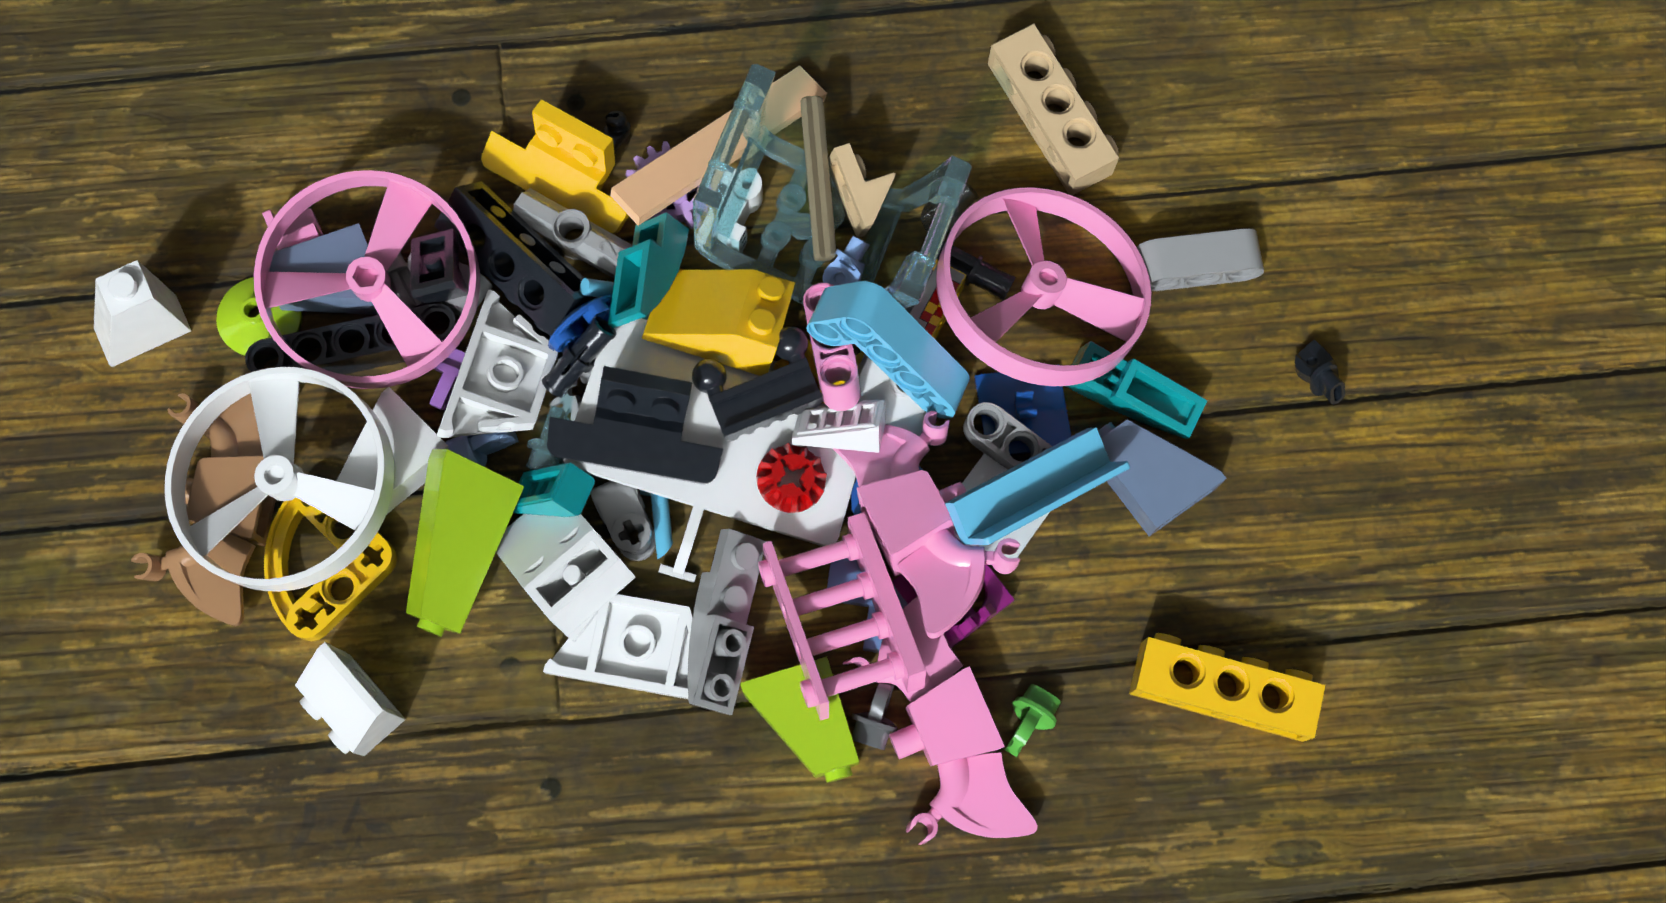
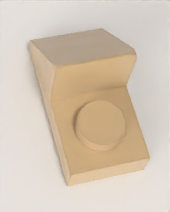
[828,143,896,238]

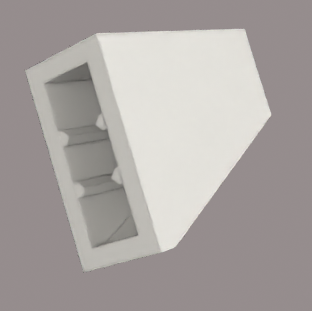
[94,260,191,367]
[337,387,448,515]

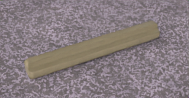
[800,96,836,261]

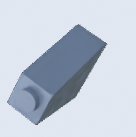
[269,223,379,315]
[1098,419,1227,537]

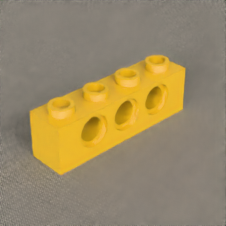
[1129,633,1326,742]

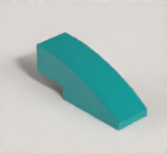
[608,212,689,328]
[1066,341,1208,439]

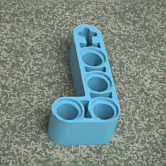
[806,281,970,419]

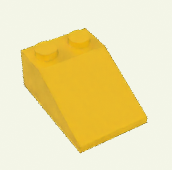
[642,269,795,376]

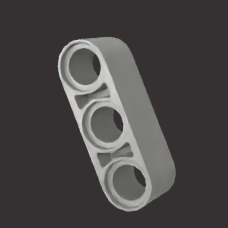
[1137,229,1264,291]
[963,402,1052,470]

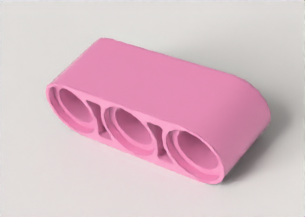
[803,283,861,411]

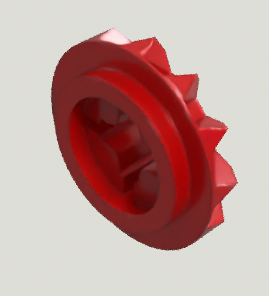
[756,443,827,513]

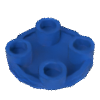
[548,294,612,353]

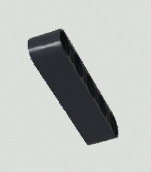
[245,304,464,384]

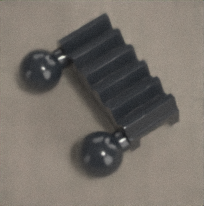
[692,326,824,441]

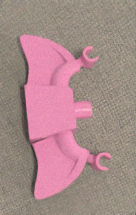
[832,411,1021,638]
[843,596,1038,845]

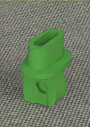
[1005,684,1061,757]

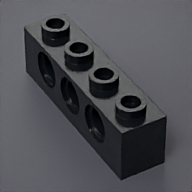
[434,181,596,337]

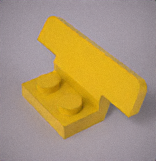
[481,99,629,235]

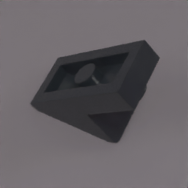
[410,229,468,304]

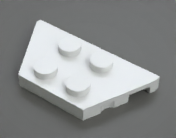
[437,289,558,438]
[543,594,693,699]

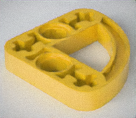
[264,498,397,642]

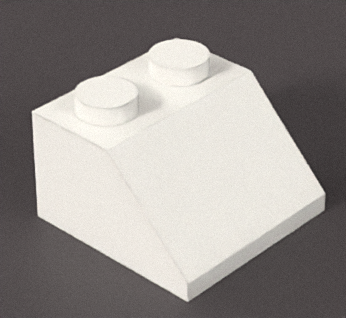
[295,642,406,756]

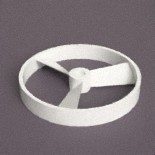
[165,367,395,592]

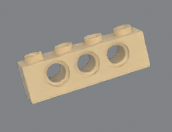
[988,24,1119,195]

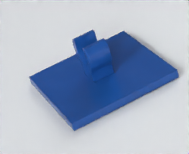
[974,364,1071,455]

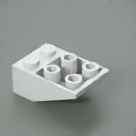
[496,514,636,636]

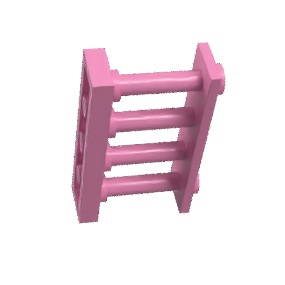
[758,512,926,721]

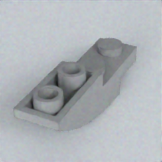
[687,529,766,715]

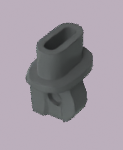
[852,683,898,750]

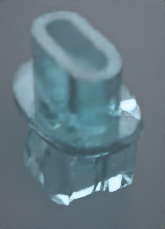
[526,406,570,470]

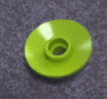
[217,277,302,356]

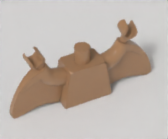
[131,393,276,627]

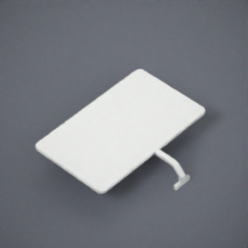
[563,318,856,583]

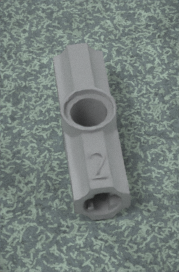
[513,188,632,279]

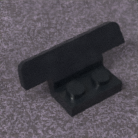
[547,366,723,484]

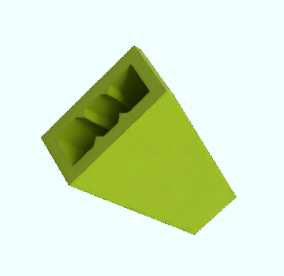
[406,449,524,637]

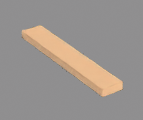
[610,65,827,226]

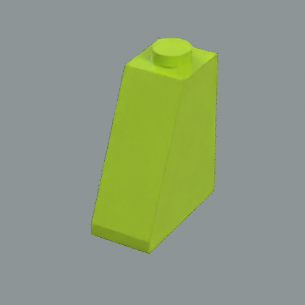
[740,657,859,783]

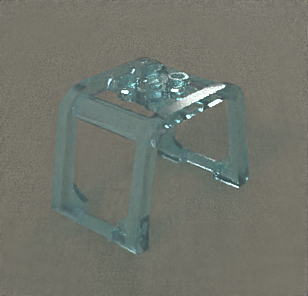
[693,64,972,308]

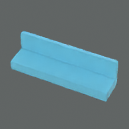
[945,428,1131,545]

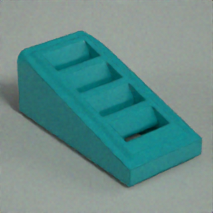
[513,462,595,517]

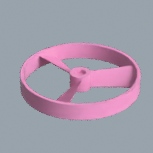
[254,170,480,389]
[936,188,1151,386]

